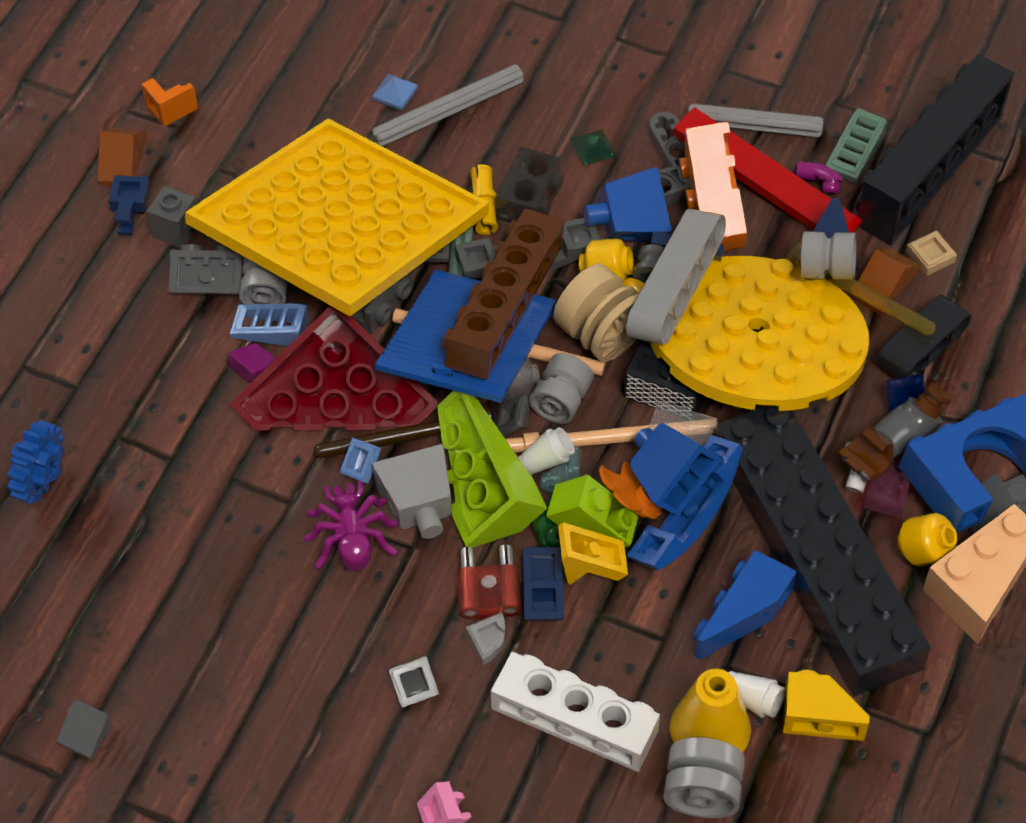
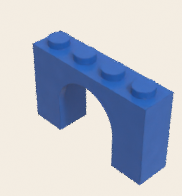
[898,393,1026,533]

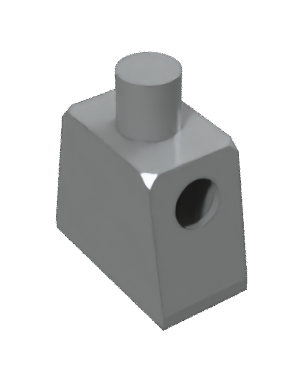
[372,444,452,539]

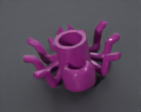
[304,480,398,571]

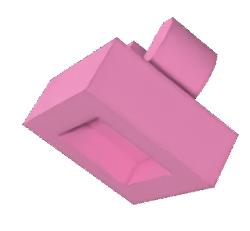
[416,782,471,823]

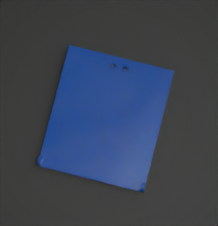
[375,270,556,403]

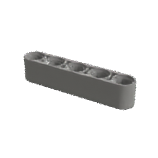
[626,209,726,345]

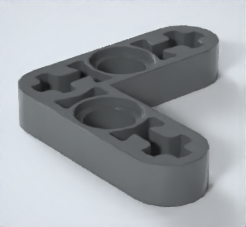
[649,112,690,205]

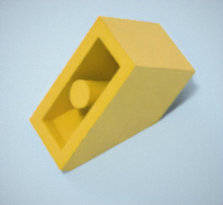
[783,670,869,741]

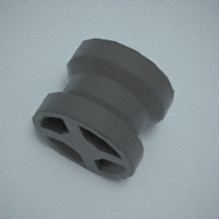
[633,244,665,283]

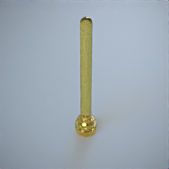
[787,242,936,336]

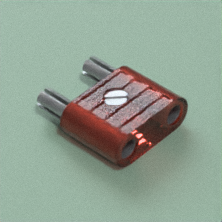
[457,545,522,619]

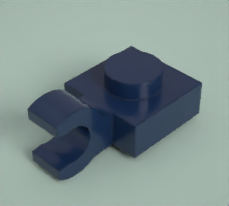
[109,175,150,235]

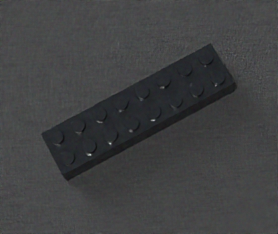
[716,405,931,697]

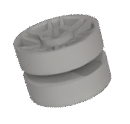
[663,738,745,818]

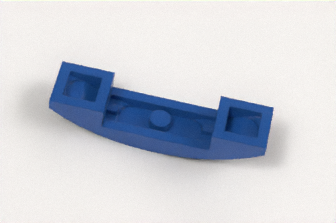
[627,435,742,571]

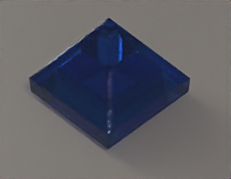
[886,374,925,414]

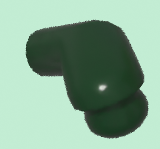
[533,497,560,547]

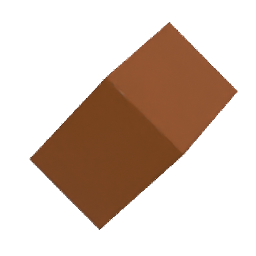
[98,128,147,186]
[851,248,921,316]

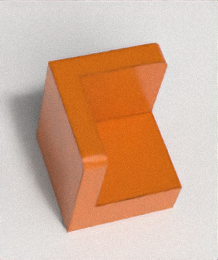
[141,78,198,127]

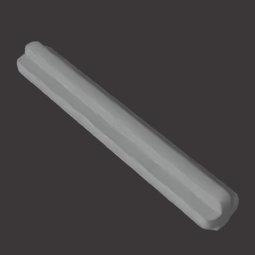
[688,103,823,137]

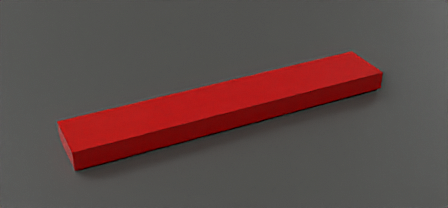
[672,107,862,233]

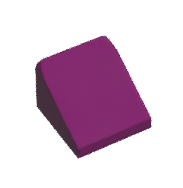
[228,343,276,383]

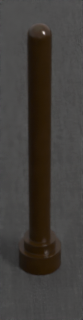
[314,403,491,458]

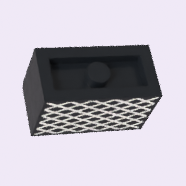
[624,344,705,421]

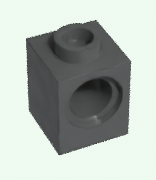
[147,186,196,248]

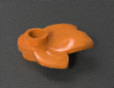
[599,461,662,519]

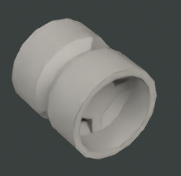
[801,231,856,280]
[239,257,288,305]
[529,353,594,424]

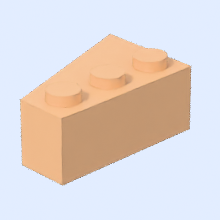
[923,504,1026,644]

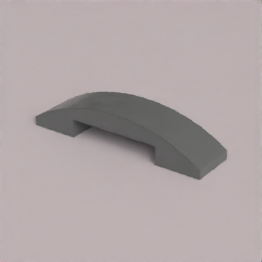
[455,218,600,279]

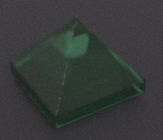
[571,129,615,166]

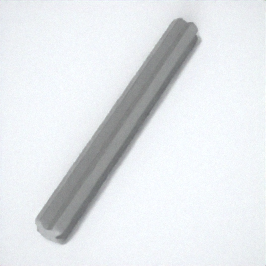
[372,64,524,146]

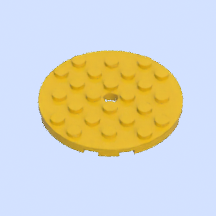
[650,256,869,411]

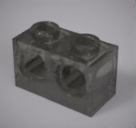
[496,146,564,223]

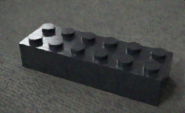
[856,54,1014,246]

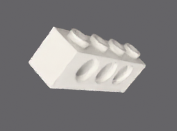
[491,652,660,772]

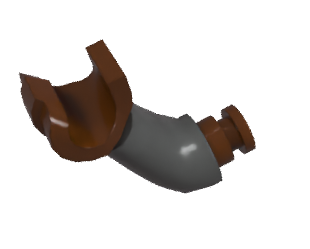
[838,383,952,482]

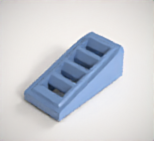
[230,303,309,346]

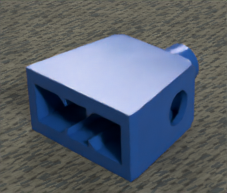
[583,167,672,242]
[630,423,722,516]

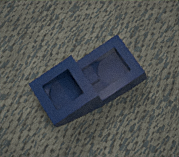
[523,547,564,621]

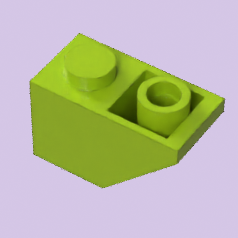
[546,474,639,548]

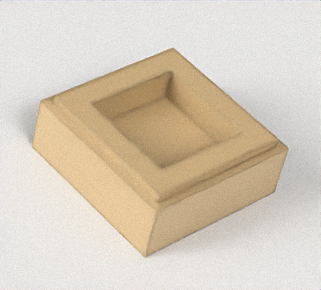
[906,230,957,276]

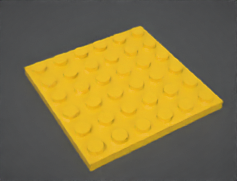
[185,118,489,316]

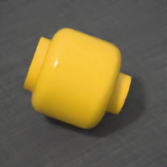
[579,238,634,281]
[897,513,957,567]

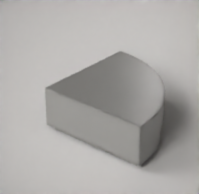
[466,612,505,665]

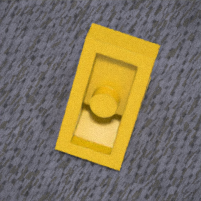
[558,522,628,585]

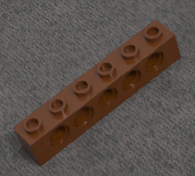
[442,208,565,380]

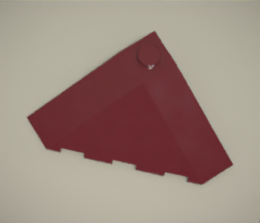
[229,306,440,431]

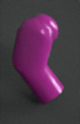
[796,162,843,194]

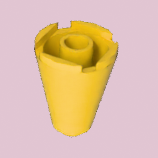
[669,669,751,753]

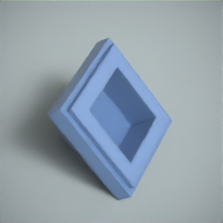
[372,73,418,111]
[339,437,381,484]

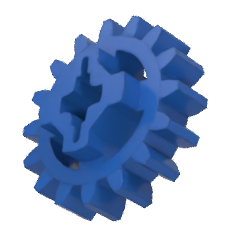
[7,420,64,504]

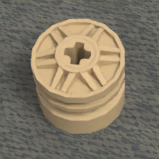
[553,263,639,362]

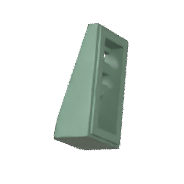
[826,108,887,183]

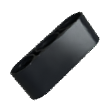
[876,294,972,385]

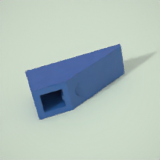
[693,550,797,660]

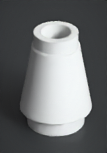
[518,427,575,475]
[729,671,785,718]

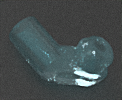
[540,446,582,493]

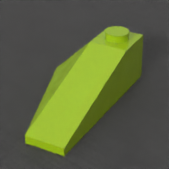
[437,390,547,548]

